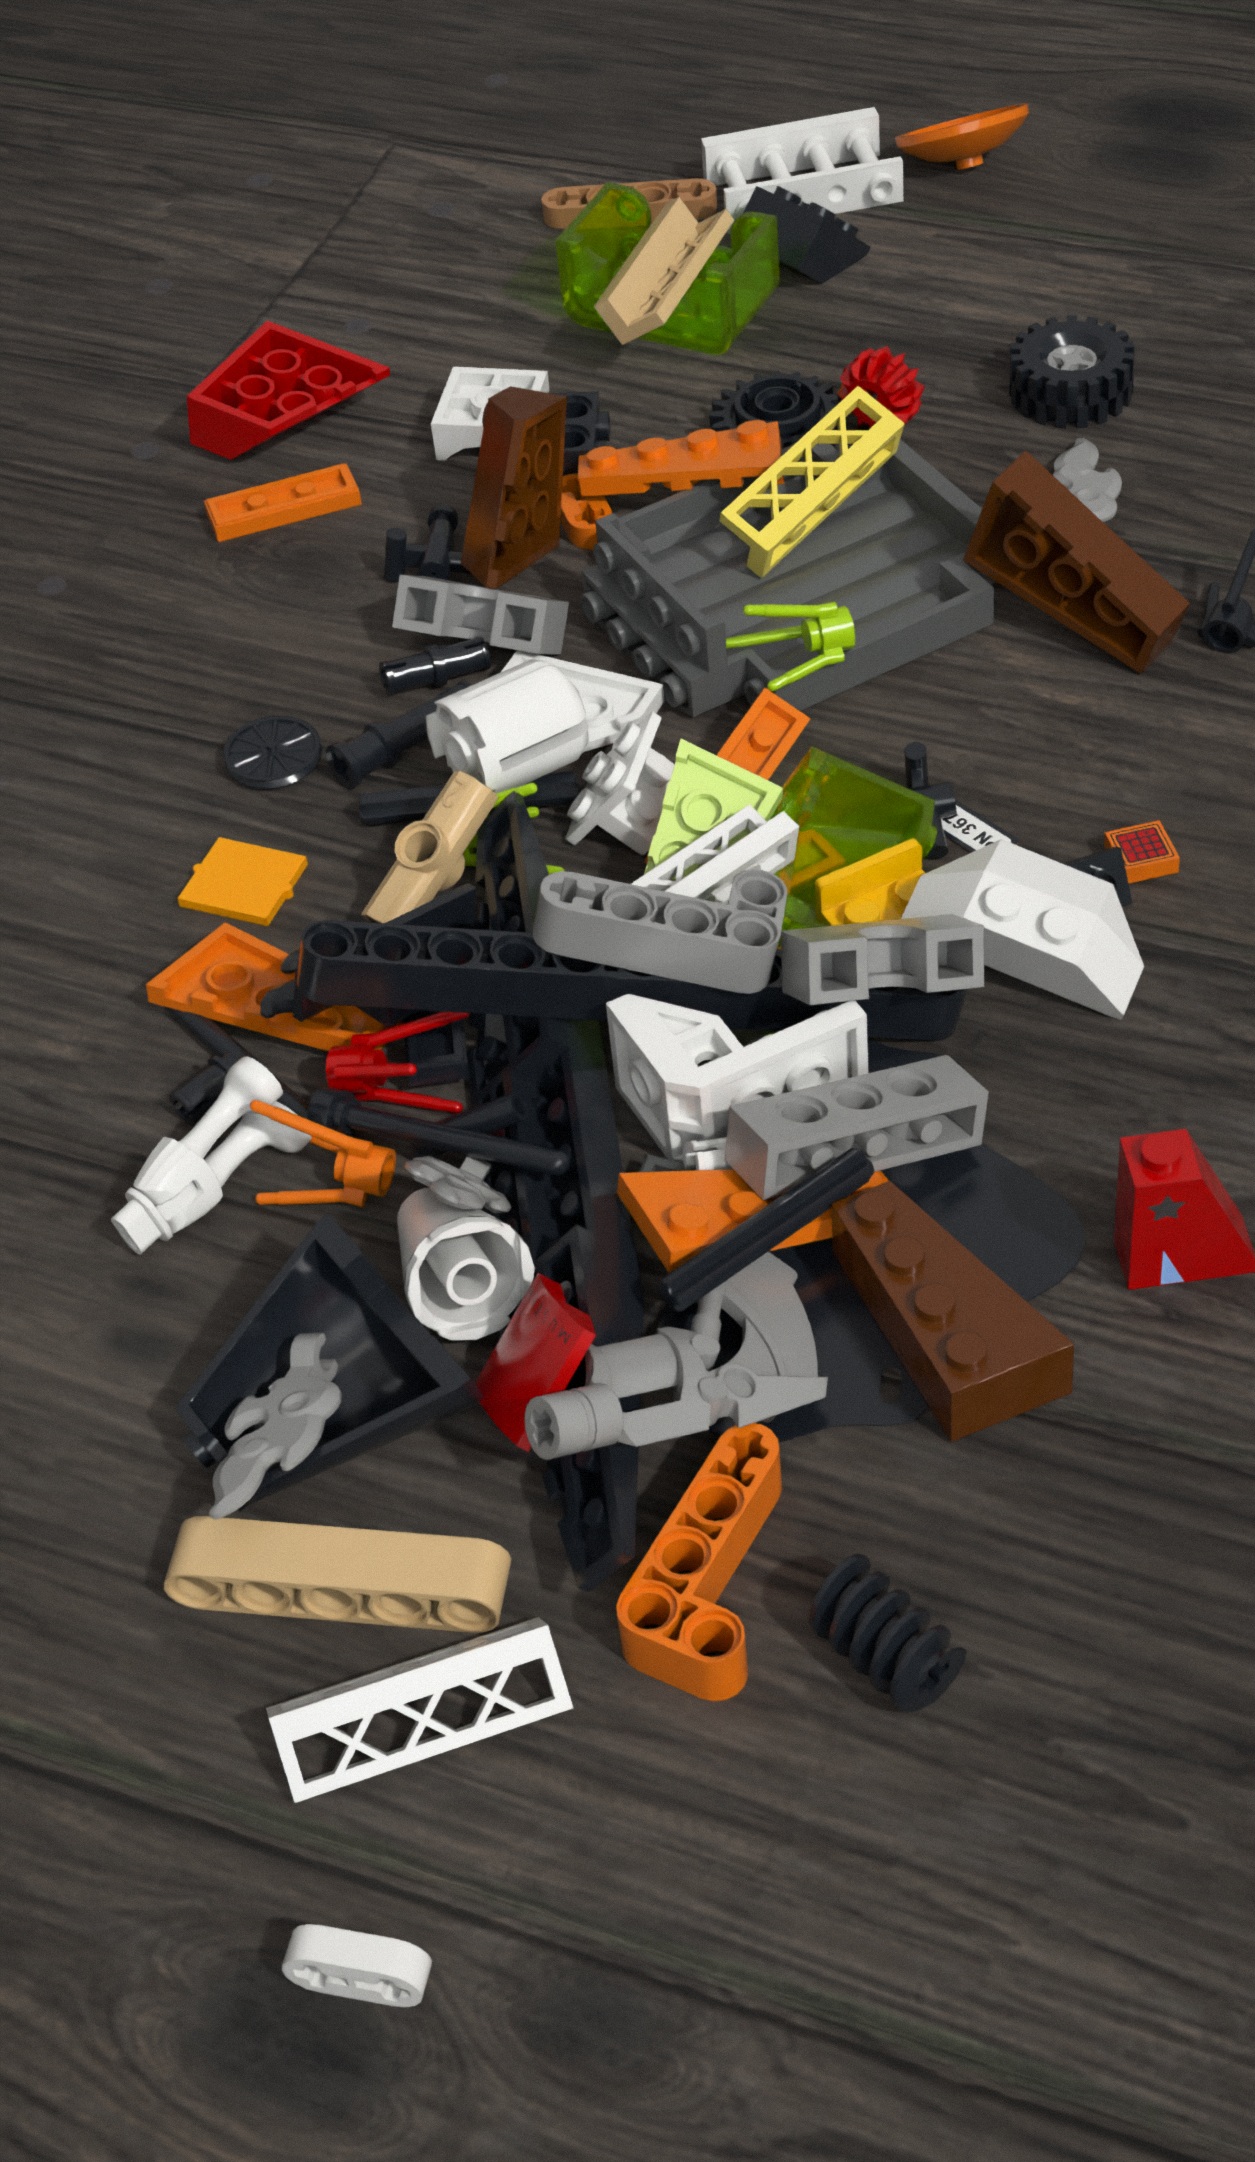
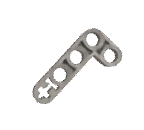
[533,869,787,994]

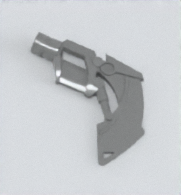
[524,1252,828,1460]

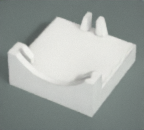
[431,366,549,461]

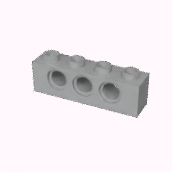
[725,1055,989,1200]

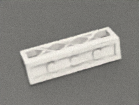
[631,804,799,905]
[266,1617,573,1803]

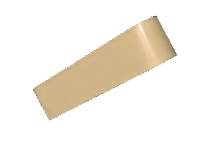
[164,1516,512,1633]

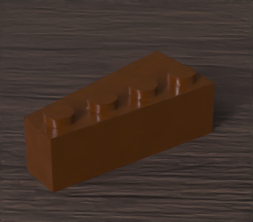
[963,451,1190,674]
[831,1181,1074,1442]

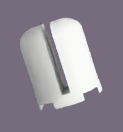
[426,659,588,794]

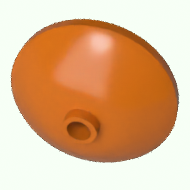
[895,103,1029,170]

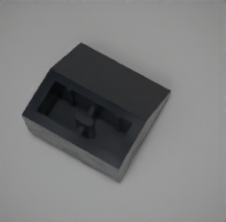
[731,186,871,284]

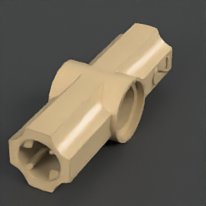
[361,770,498,923]

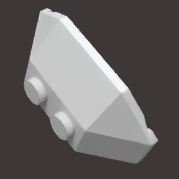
[901,839,1144,1021]

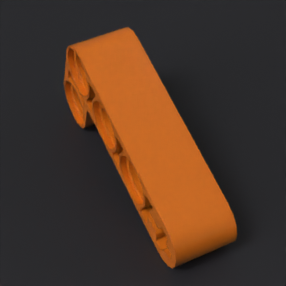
[616,1423,782,1702]

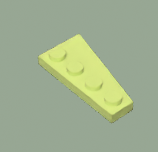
[644,739,783,881]

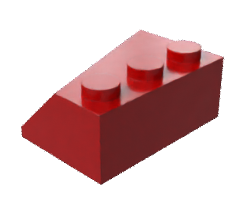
[186,320,390,460]

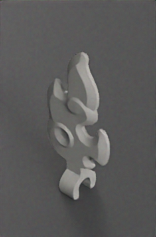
[1053,438,1122,522]
[404,1156,511,1213]
[209,1333,342,1520]

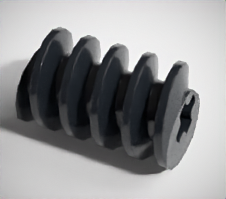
[809,1553,967,1713]

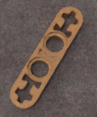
[541,178,718,229]

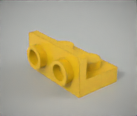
[815,838,926,927]

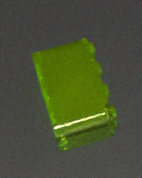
[555,182,780,355]

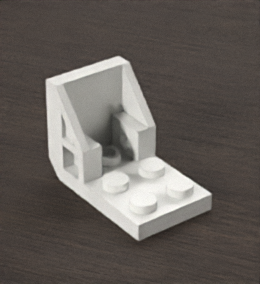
[606,994,868,1164]

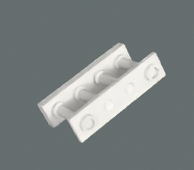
[701,107,903,234]

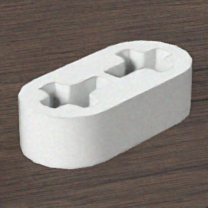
[282,1924,432,2007]

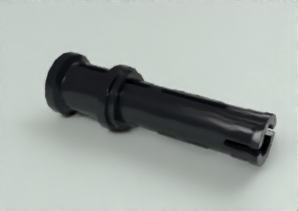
[326,680,472,789]

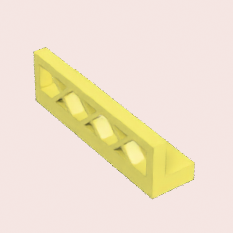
[719,386,905,579]

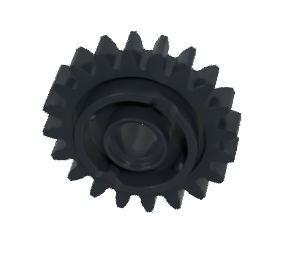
[709,371,847,449]

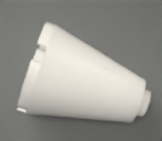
[397,1187,535,1341]

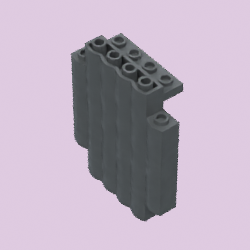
[580,439,996,717]

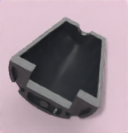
[174,1213,484,1512]

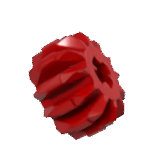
[837,346,925,428]

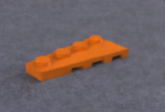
[578,420,785,496]
[146,922,403,1051]
[617,1169,889,1273]

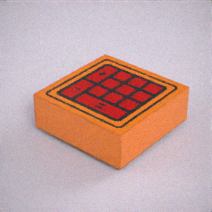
[1104,820,1180,884]

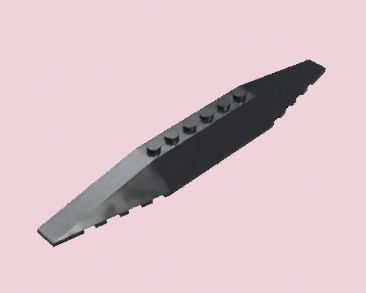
[467,791,644,1592]

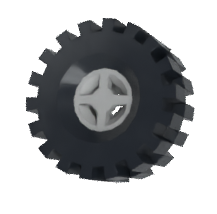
[1009,316,1135,429]

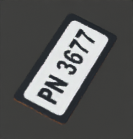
[941,800,1019,853]

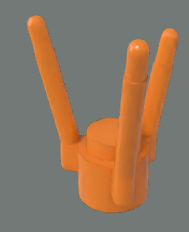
[250,1100,396,1207]

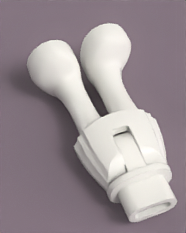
[111,1057,312,1255]

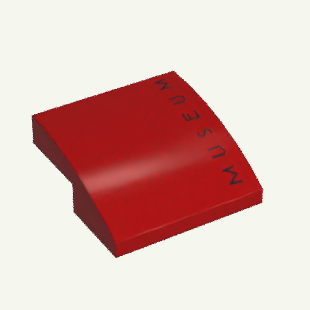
[474,1273,596,1452]

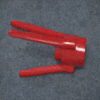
[326,1011,470,1113]

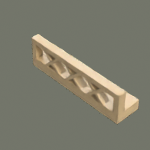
[594,197,734,345]

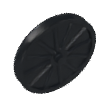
[223,716,322,789]

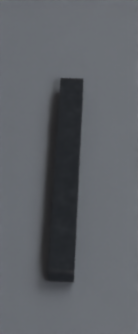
[297,920,968,1041]

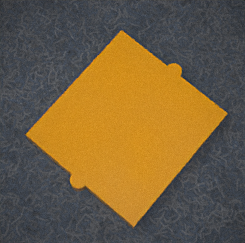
[177,837,308,927]

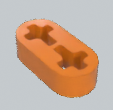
[560,473,612,550]

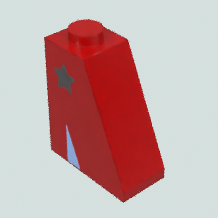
[1114,1129,1255,1290]

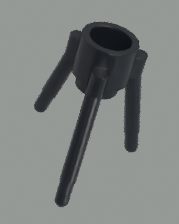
[1198,529,1255,653]

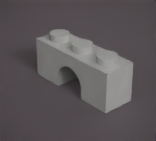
[392,574,569,654]
[781,914,984,1005]

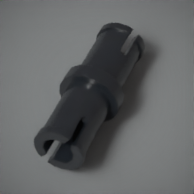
[379,636,491,696]

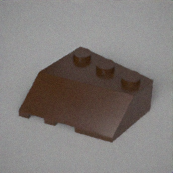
[461,386,567,589]

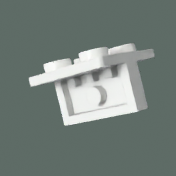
[565,711,675,856]

